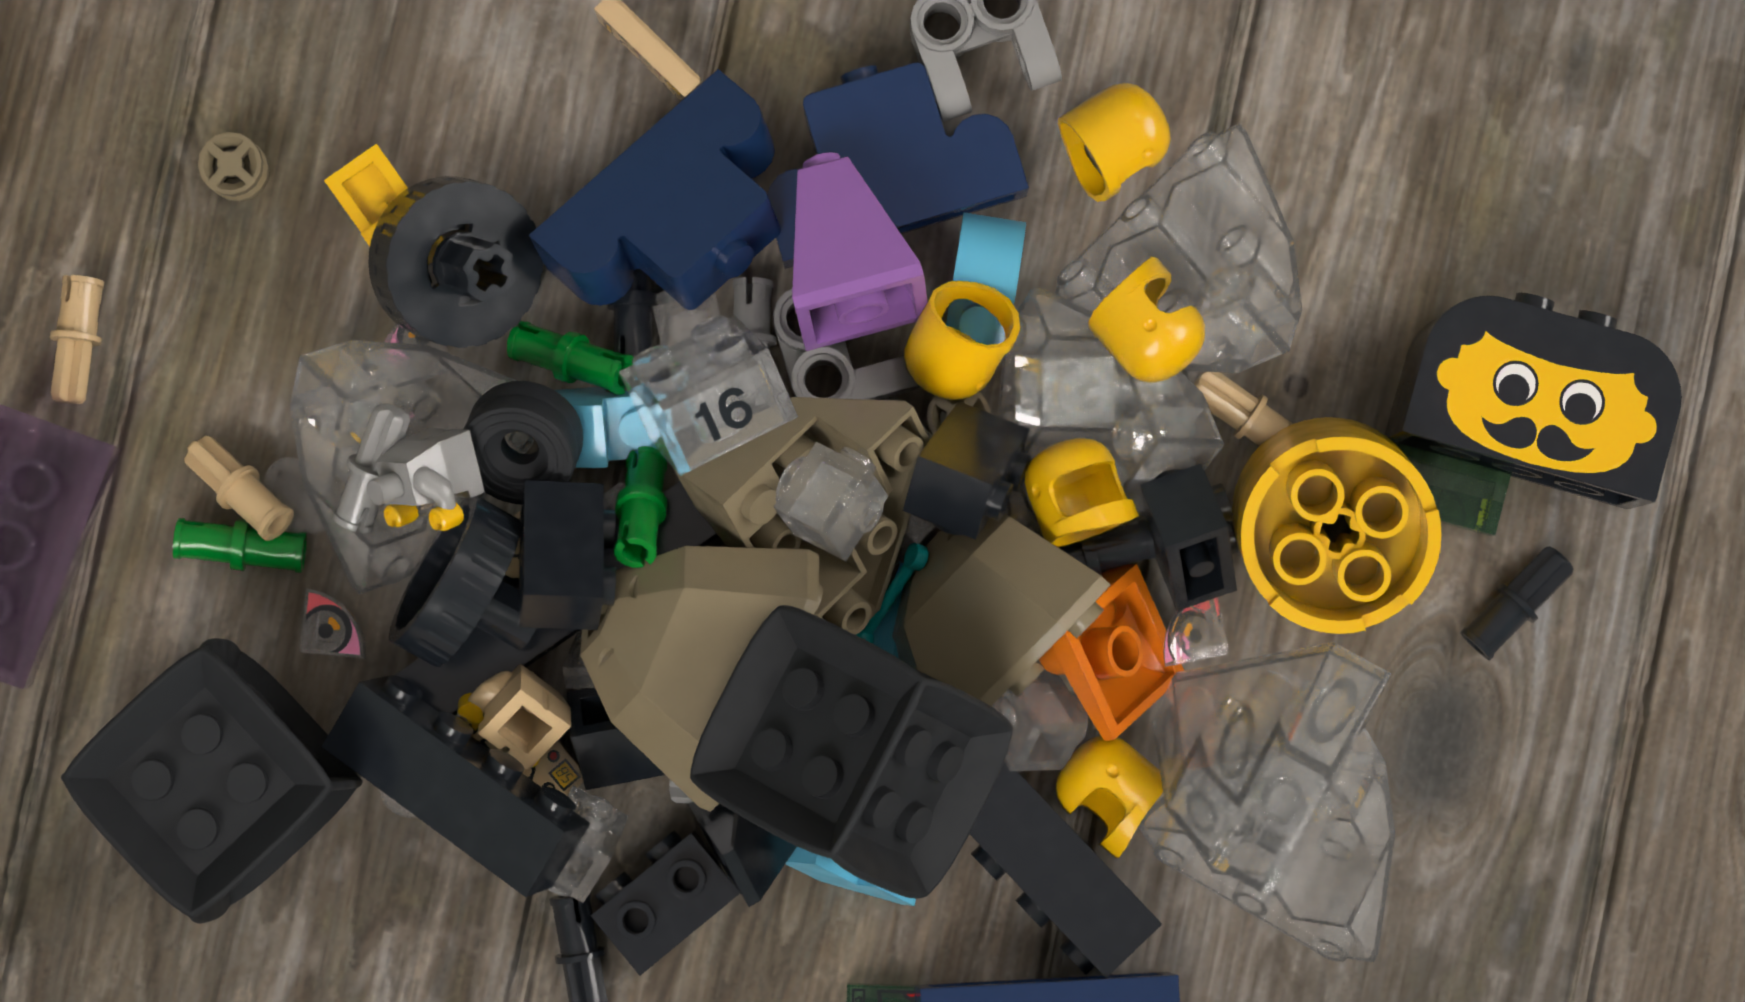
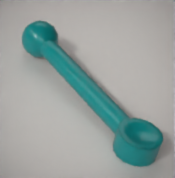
[856,543,929,644]

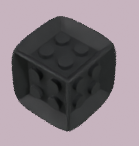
[690,605,1013,899]
[61,638,363,924]

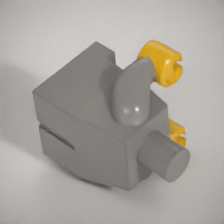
[367,428,485,531]

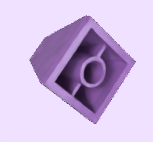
[792,152,928,351]

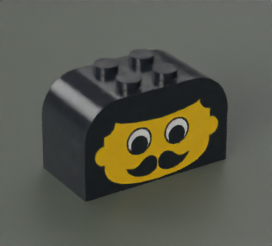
[1385,292,1682,509]

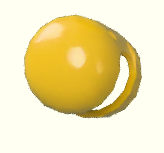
[1057,83,1171,202]
[1088,257,1205,383]
[904,281,1020,400]
[1025,438,1139,547]
[1055,735,1171,858]

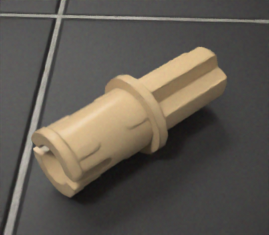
[50,275,104,404]
[1189,367,1293,446]
[184,436,294,541]

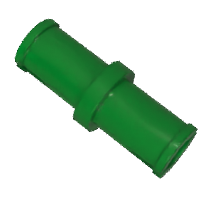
[507,320,636,395]
[614,446,668,568]
[173,518,307,573]

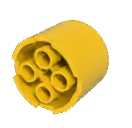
[1232,417,1442,634]

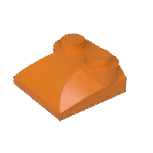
[1039,563,1186,741]

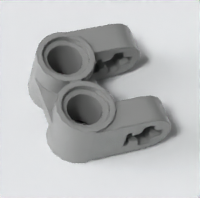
[910,0,1062,122]
[773,289,921,400]

